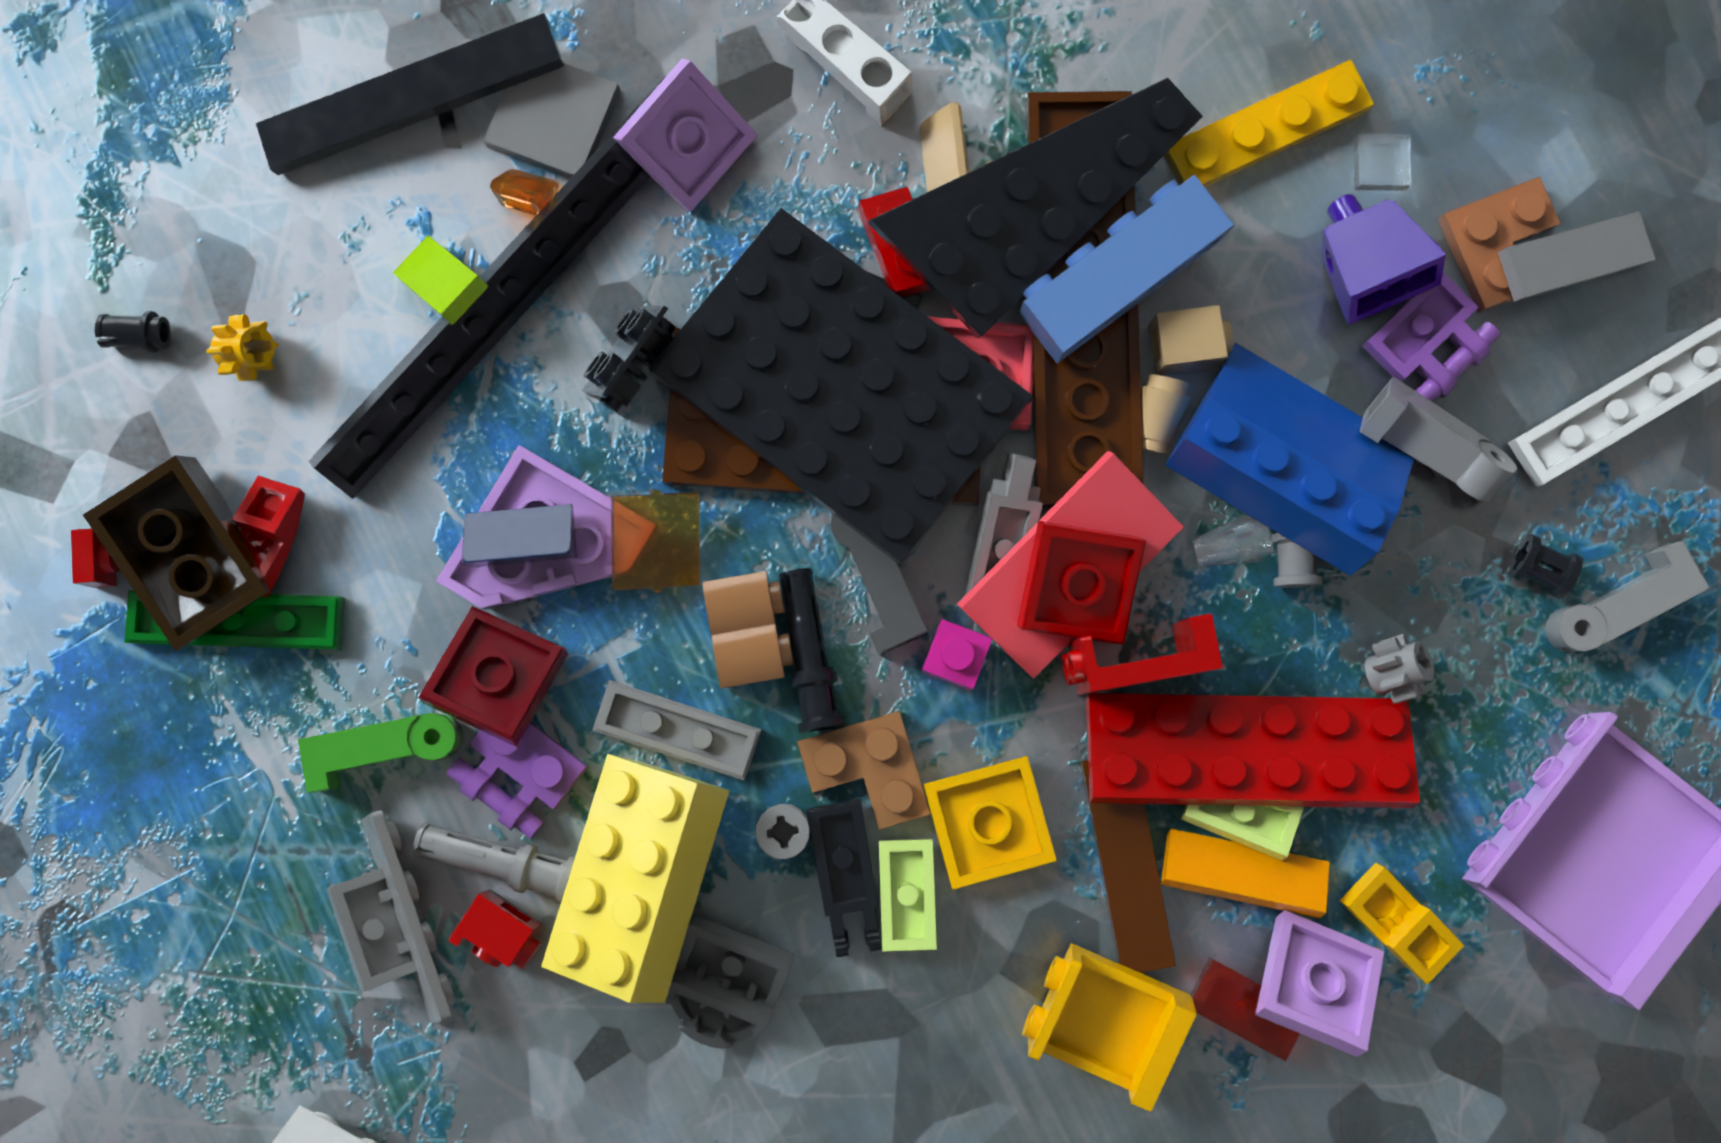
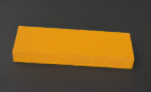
[1161,828,1330,918]

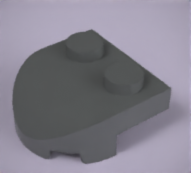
[666,914,795,1049]

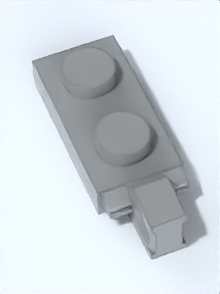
[965,453,1043,594]

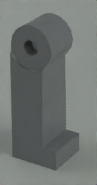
[830,514,928,656]

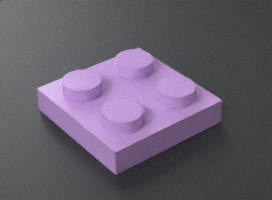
[613,58,758,212]
[1255,910,1384,1057]

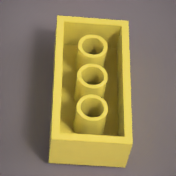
[541,754,730,1003]

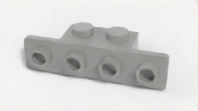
[326,810,454,1023]

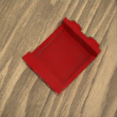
[1062,613,1223,695]

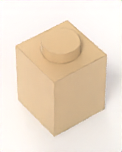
[1148,305,1233,376]

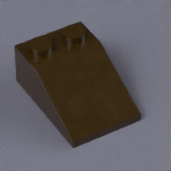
[83,455,270,651]

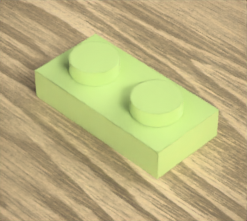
[1181,805,1304,861]
[879,839,937,951]

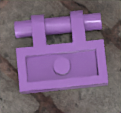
[1362,272,1501,402]
[446,722,589,839]

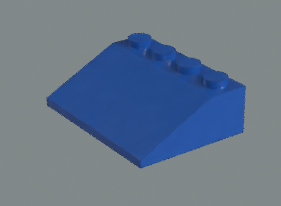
[1165,342,1414,576]

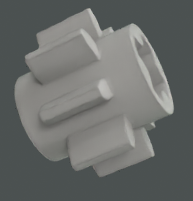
[1365,633,1434,704]

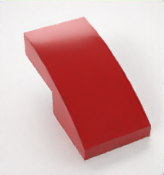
[231,475,305,598]

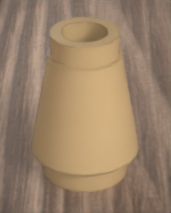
[1141,374,1192,455]

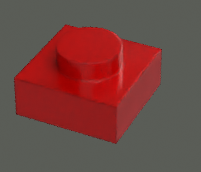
[71,528,120,588]

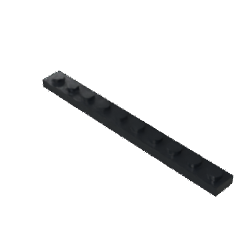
[308,76,666,499]

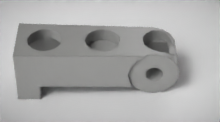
[1359,376,1517,502]
[1545,541,1710,653]

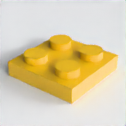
[923,756,1057,890]

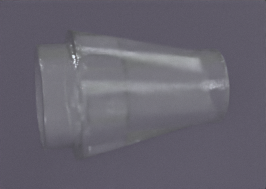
[1191,513,1274,569]

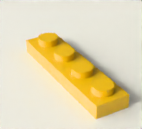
[1164,59,1374,187]

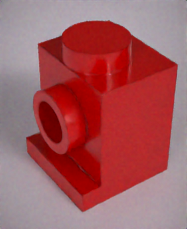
[448,889,543,970]

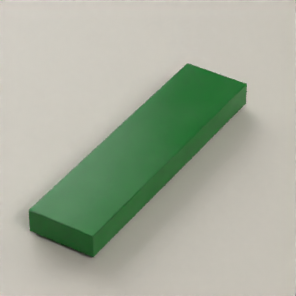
[124,590,345,650]

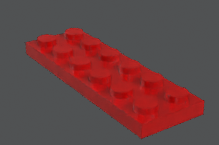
[1086,693,1420,808]

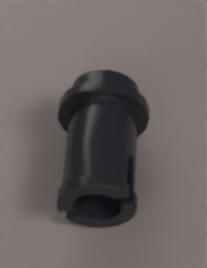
[95,311,171,353]

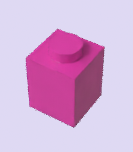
[920,619,992,691]

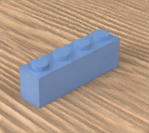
[1019,174,1234,364]

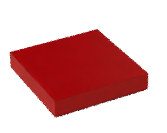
[1017,520,1146,645]

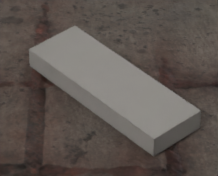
[1498,211,1656,302]
[592,680,762,780]

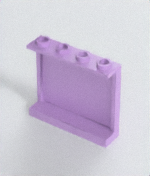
[1462,712,1721,1010]

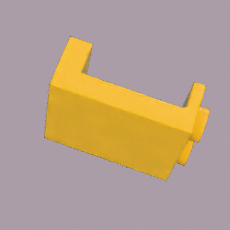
[1022,943,1197,1112]

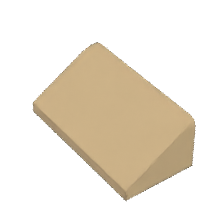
[919,102,969,192]

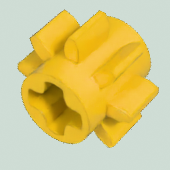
[206,314,278,381]

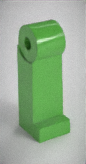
[298,713,463,793]

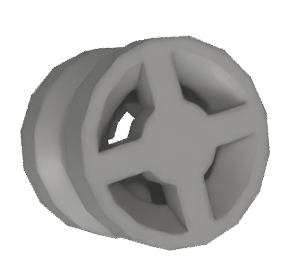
[756,804,811,859]

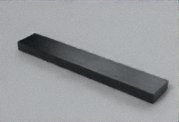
[256,13,564,176]

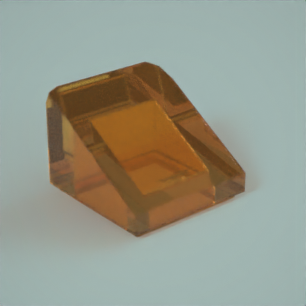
[490,169,559,216]

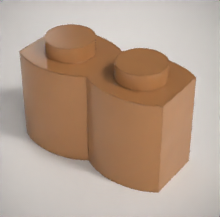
[702,571,794,689]

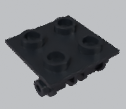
[582,305,675,413]

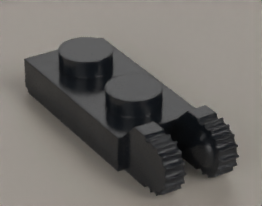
[807,799,882,958]

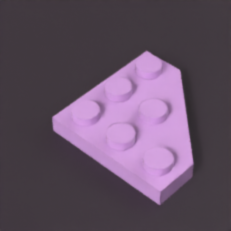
[436,445,657,610]

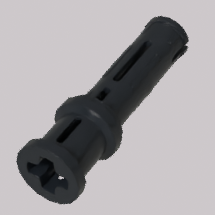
[779,568,846,733]

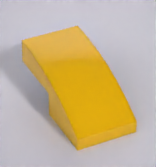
[1339,862,1464,985]

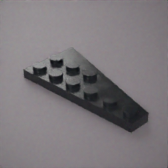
[868,77,1203,338]

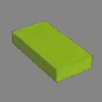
[393,235,488,325]

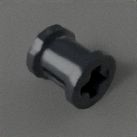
[1508,534,1583,599]

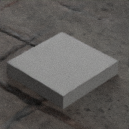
[483,63,621,179]

